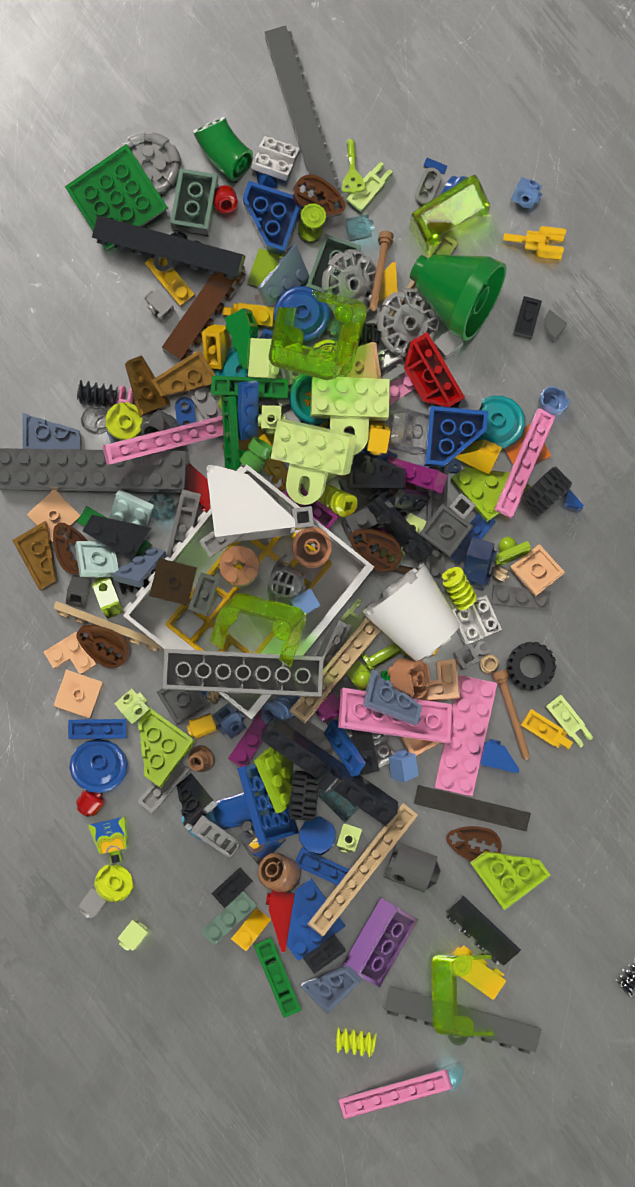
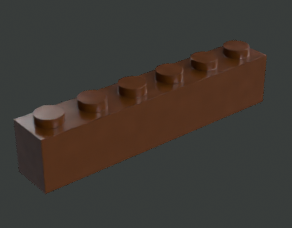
[162,266,246,362]

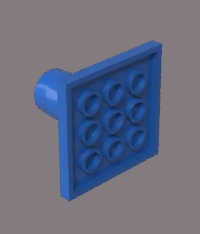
[213,764,299,845]

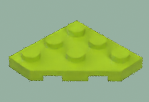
[450,467,531,522]
[138,707,195,788]
[254,747,293,813]
[470,851,551,910]

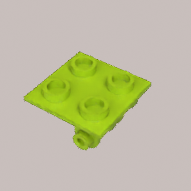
[247,248,286,287]

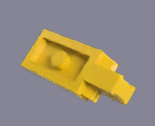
[222,302,275,326]
[521,709,573,749]

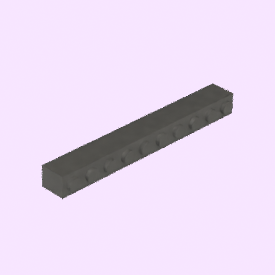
[264,25,344,208]

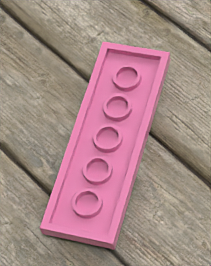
[434,675,497,796]
[338,688,452,743]

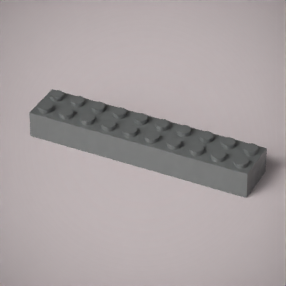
[0,448,189,493]

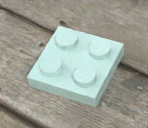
[109,489,154,527]
[75,541,119,577]

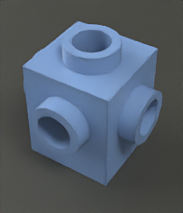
[511,177,543,209]
[213,703,246,739]

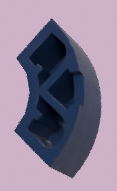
[463,537,497,591]

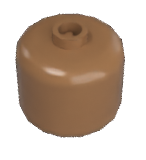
[258,852,301,893]

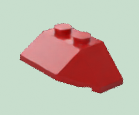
[404,332,465,408]

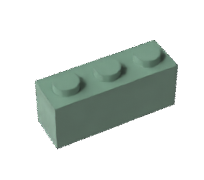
[201,890,257,946]

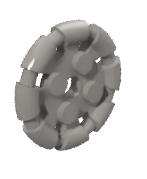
[117,132,181,195]
[322,249,377,319]
[377,288,440,357]

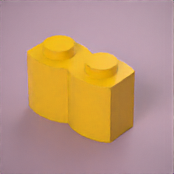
[186,713,218,739]

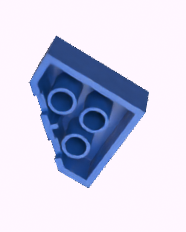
[243,181,301,255]
[424,406,488,468]
[287,878,346,961]

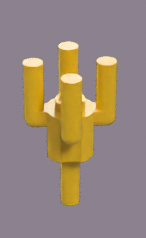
[503,226,566,260]

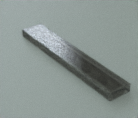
[413,785,531,832]

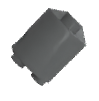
[384,842,441,893]

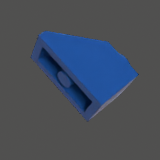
[480,739,519,773]

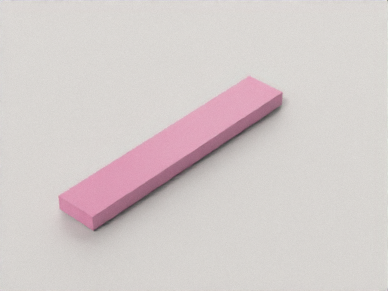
[494,408,556,518]
[338,1069,453,1119]

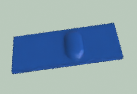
[423,158,447,174]

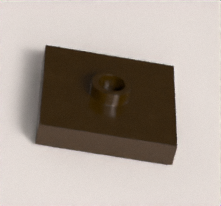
[149,558,197,606]

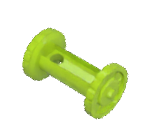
[298,203,326,242]
[361,642,408,672]

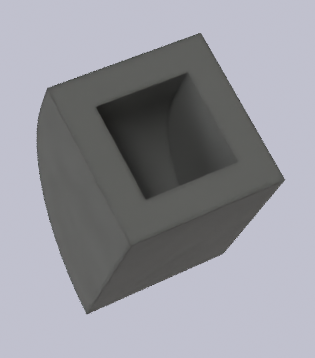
[544,309,567,342]
[66,575,91,608]

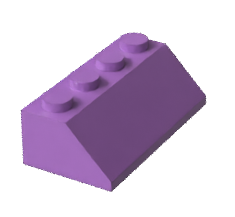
[342,898,419,987]

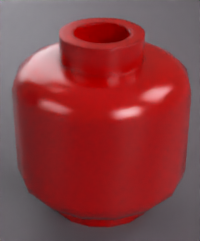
[213,185,238,213]
[76,789,105,817]

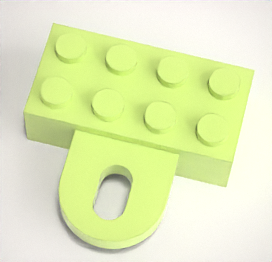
[310,376,390,455]
[271,419,357,505]

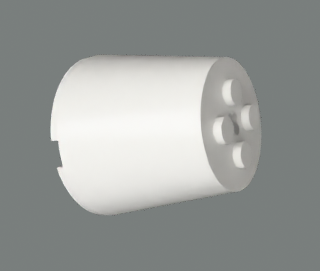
[363,564,460,661]

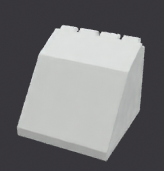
[206,465,295,542]

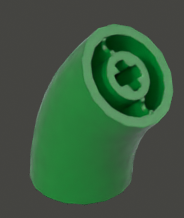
[193,117,253,181]

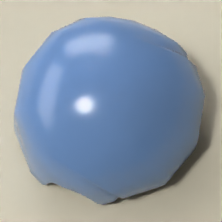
[539,386,570,415]

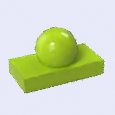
[493,537,531,567]
[346,660,370,691]

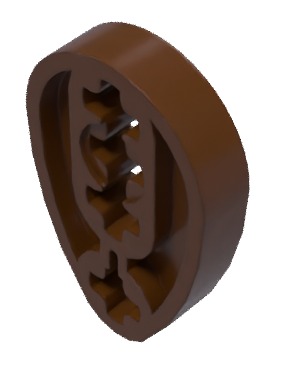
[292,174,346,217]
[53,523,88,574]
[350,529,402,572]
[76,625,130,668]
[446,826,502,861]

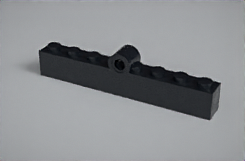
[92,215,246,280]
[261,716,398,826]

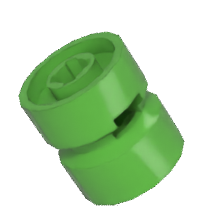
[240,437,273,473]

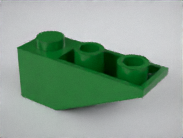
[224,308,258,371]

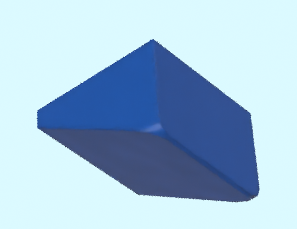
[563,489,584,511]

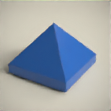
[256,172,278,188]

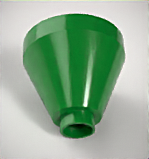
[410,254,506,341]

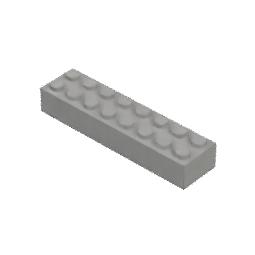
[162,649,324,697]

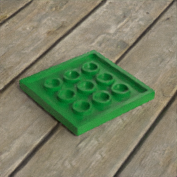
[64,144,168,250]

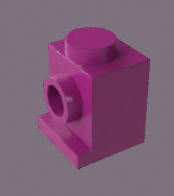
[316,693,340,722]

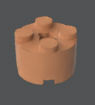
[292,527,332,568]
[220,546,259,587]
[388,658,430,698]

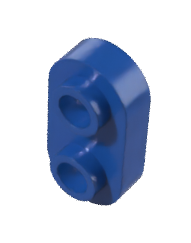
[175,397,196,426]

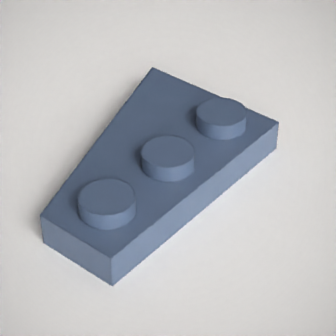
[258,245,310,305]
[23,413,81,449]
[112,547,167,588]
[362,669,422,726]
[300,965,363,1014]

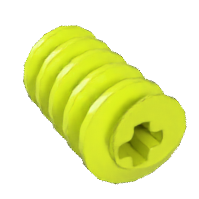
[318,484,358,517]
[442,567,477,610]
[335,1027,377,1058]

